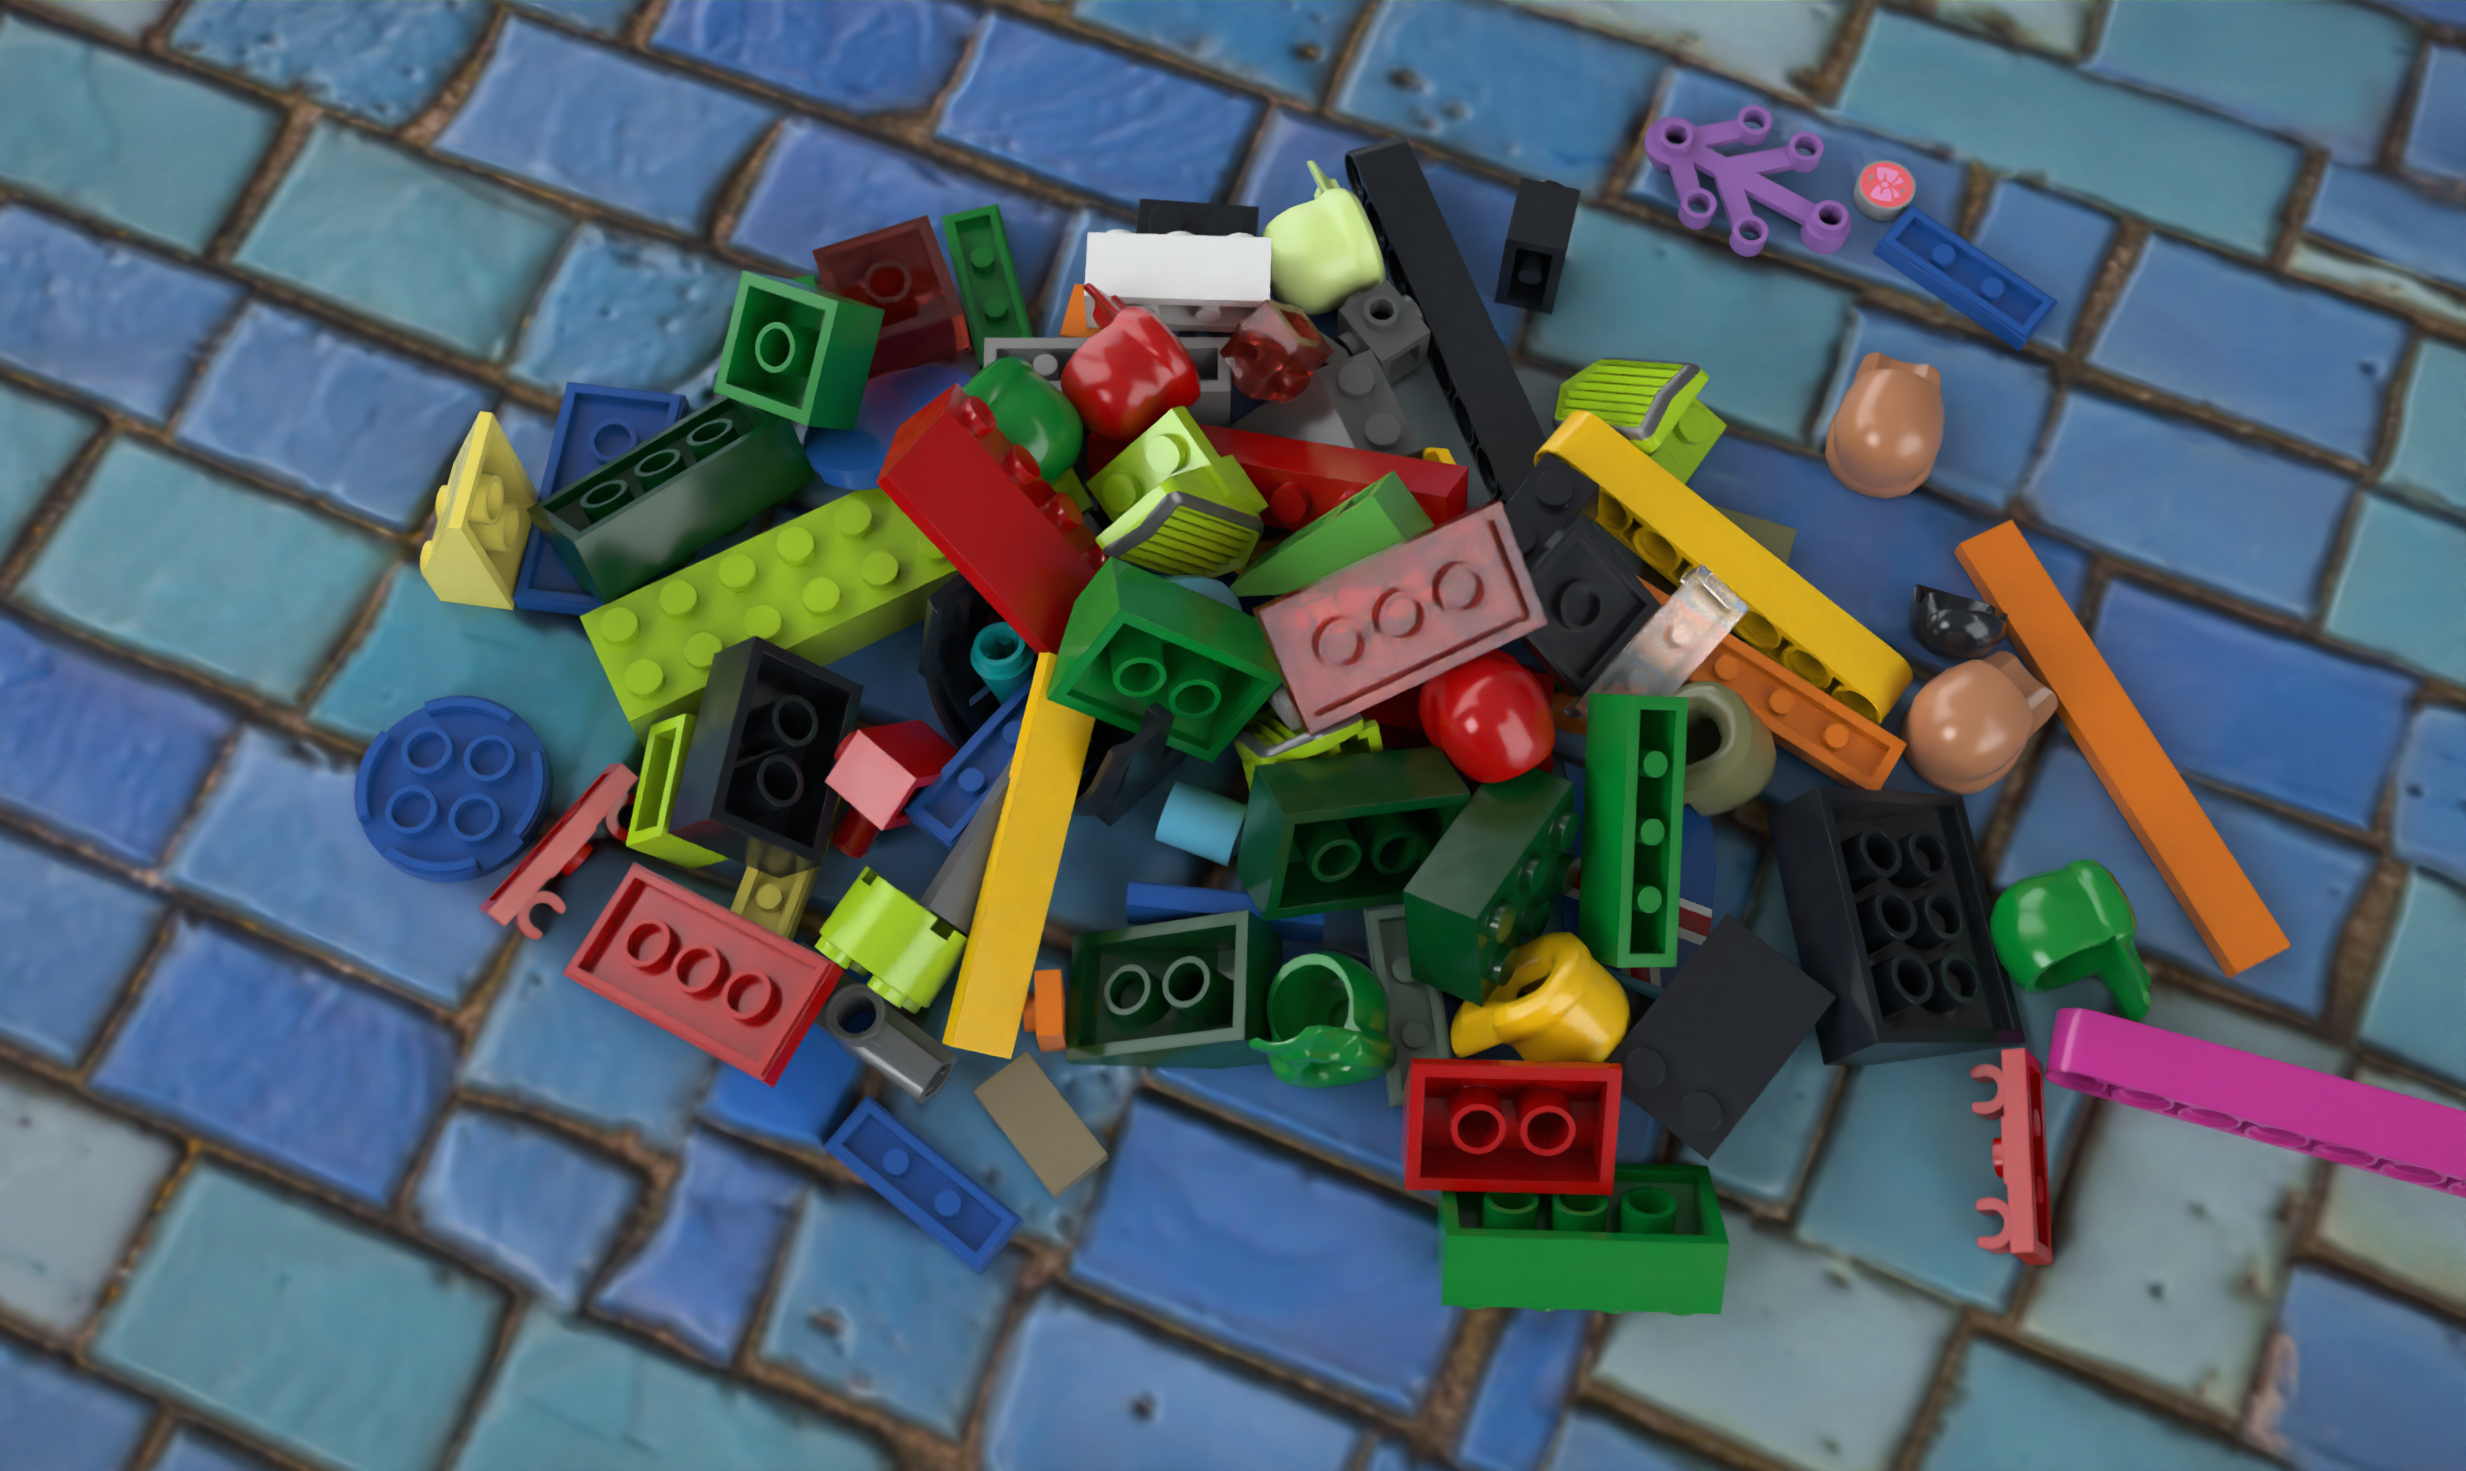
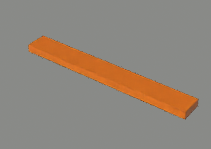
[1954,519,2292,979]

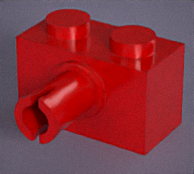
[825,719,958,859]

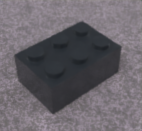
[667,636,864,879]

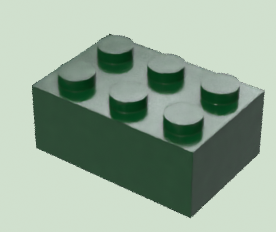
[1236,746,1471,921]
[1403,767,1581,1007]

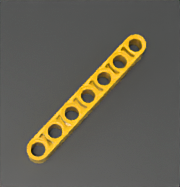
[1533,410,1913,726]

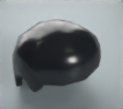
[1908,584,2008,661]

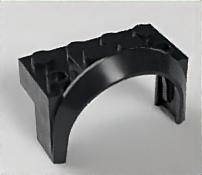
[918,573,1190,827]

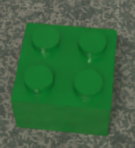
[713,270,885,431]

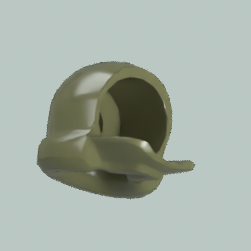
[1666,681,1777,817]

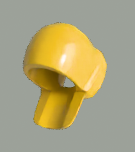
[1450,932,1631,1063]

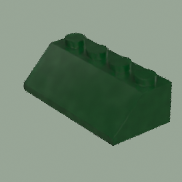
[527,396,816,604]

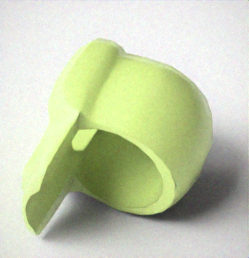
[1260,160,1386,315]

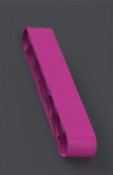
[2045,1008,2466,1198]

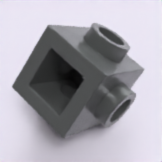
[1335,279,1431,384]

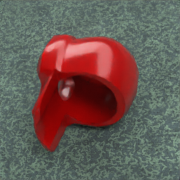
[1060,283,1201,445]
[1418,647,1556,794]

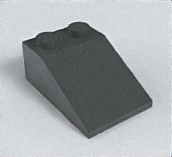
[1227,349,1423,537]

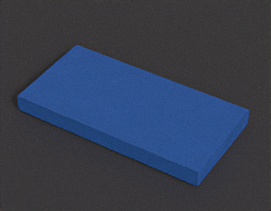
[513,382,689,616]

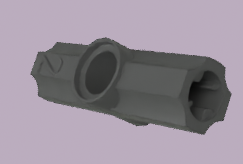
[799,941,958,1105]

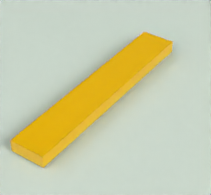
[942,652,1095,1059]

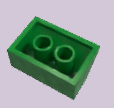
[1047,556,1286,763]

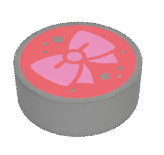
[1853,160,1916,221]

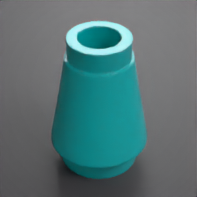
[970,622,1035,705]

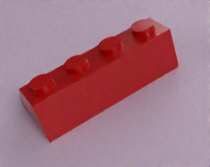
[876,382,1109,656]

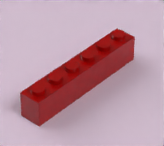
[1087,423,1469,556]

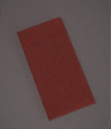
[1252,500,1548,735]

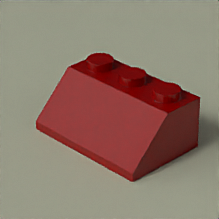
[1401,1058,1623,1195]

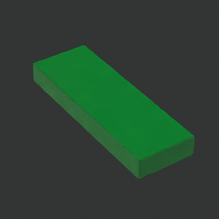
[941,204,1034,371]

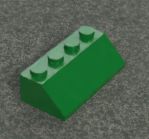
[1438,1163,1729,1316]

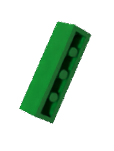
[1578,693,1688,968]

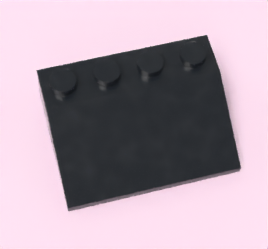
[1766,787,2026,1065]

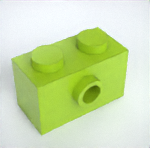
[626,713,728,869]

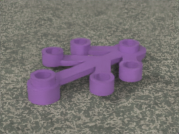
[1644,105,1852,257]

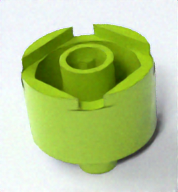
[814,866,968,1014]

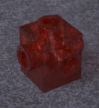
[1219,300,1334,403]

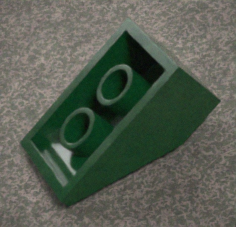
[1066,910,1283,1069]

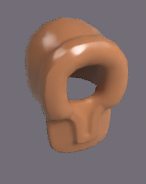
[1825,352,1945,499]
[1899,651,2058,795]

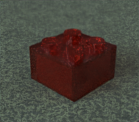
[812,215,971,381]

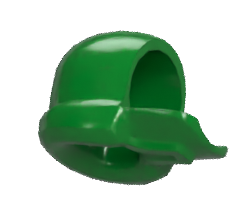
[962,356,1083,486]
[1990,858,2152,1022]
[1248,951,1397,1088]

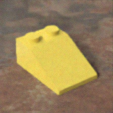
[420,411,539,610]

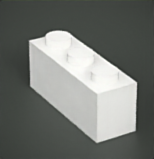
[1084,229,1272,333]

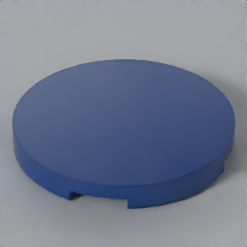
[803,366,973,490]
[354,695,553,883]

